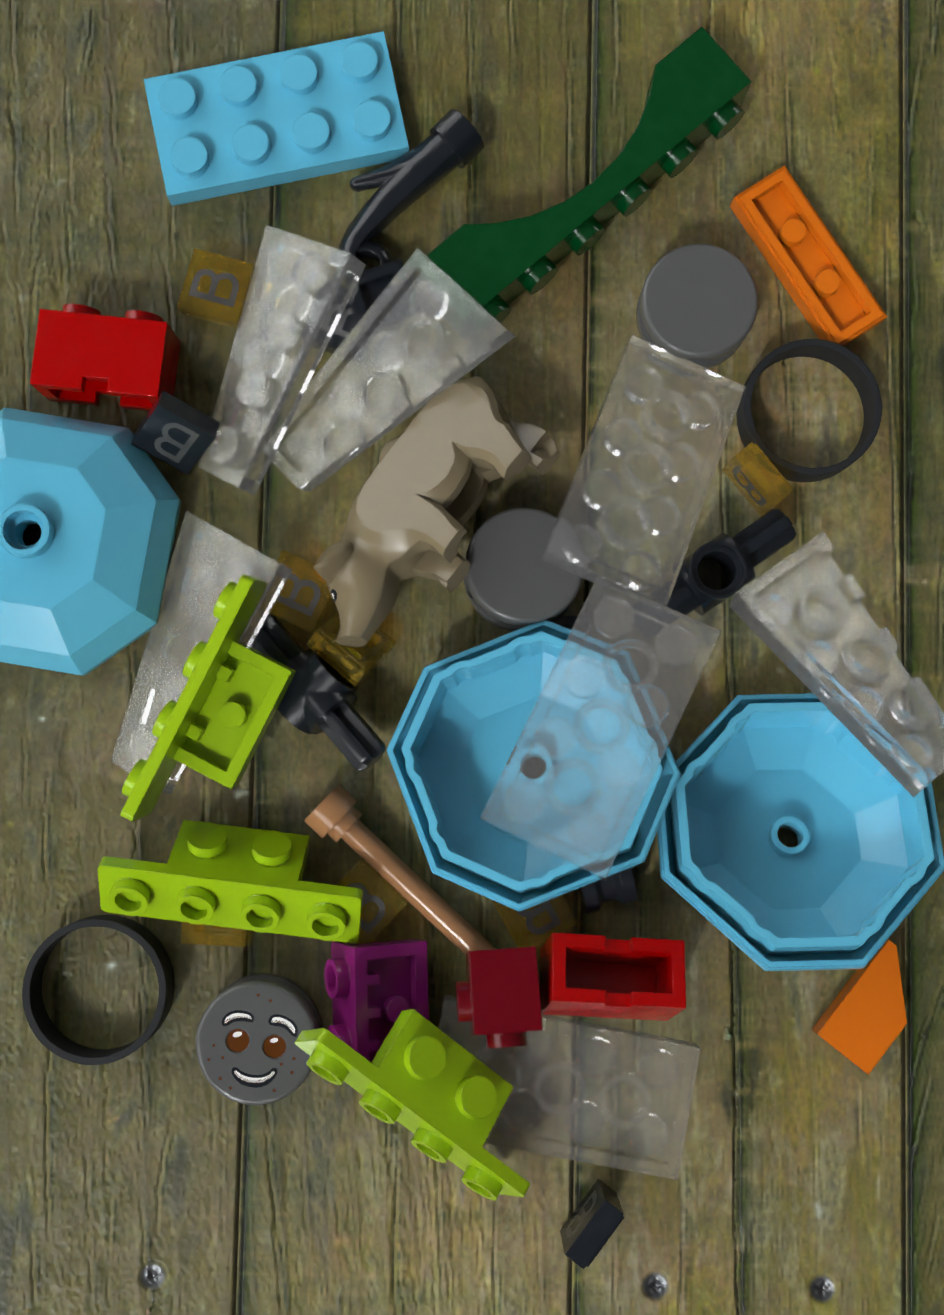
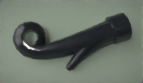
[336,109,484,279]

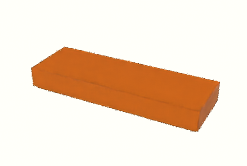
[730,165,887,347]

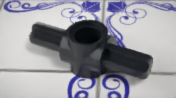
[628,509,796,640]
[246,614,386,771]

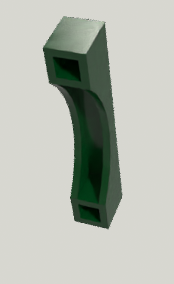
[416,27,752,341]

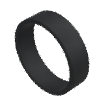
[736,339,882,482]
[22,915,175,1065]

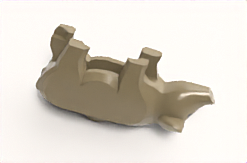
[314,376,560,647]

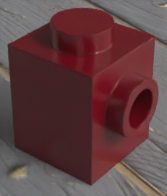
[455,946,543,1048]

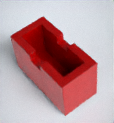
[30,304,180,411]
[540,933,686,1021]

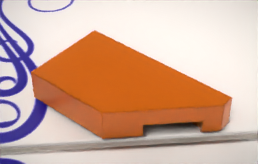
[811,939,907,1075]

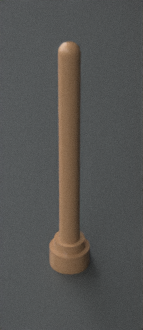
[304,784,543,1015]

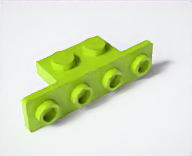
[120,574,296,822]
[98,820,363,943]
[295,1009,530,1201]

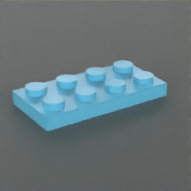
[143,31,409,206]

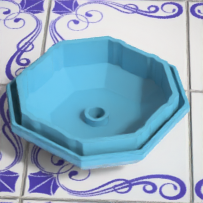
[0,407,181,676]
[386,620,681,912]
[657,693,944,971]

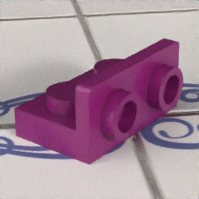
[324,938,429,1062]

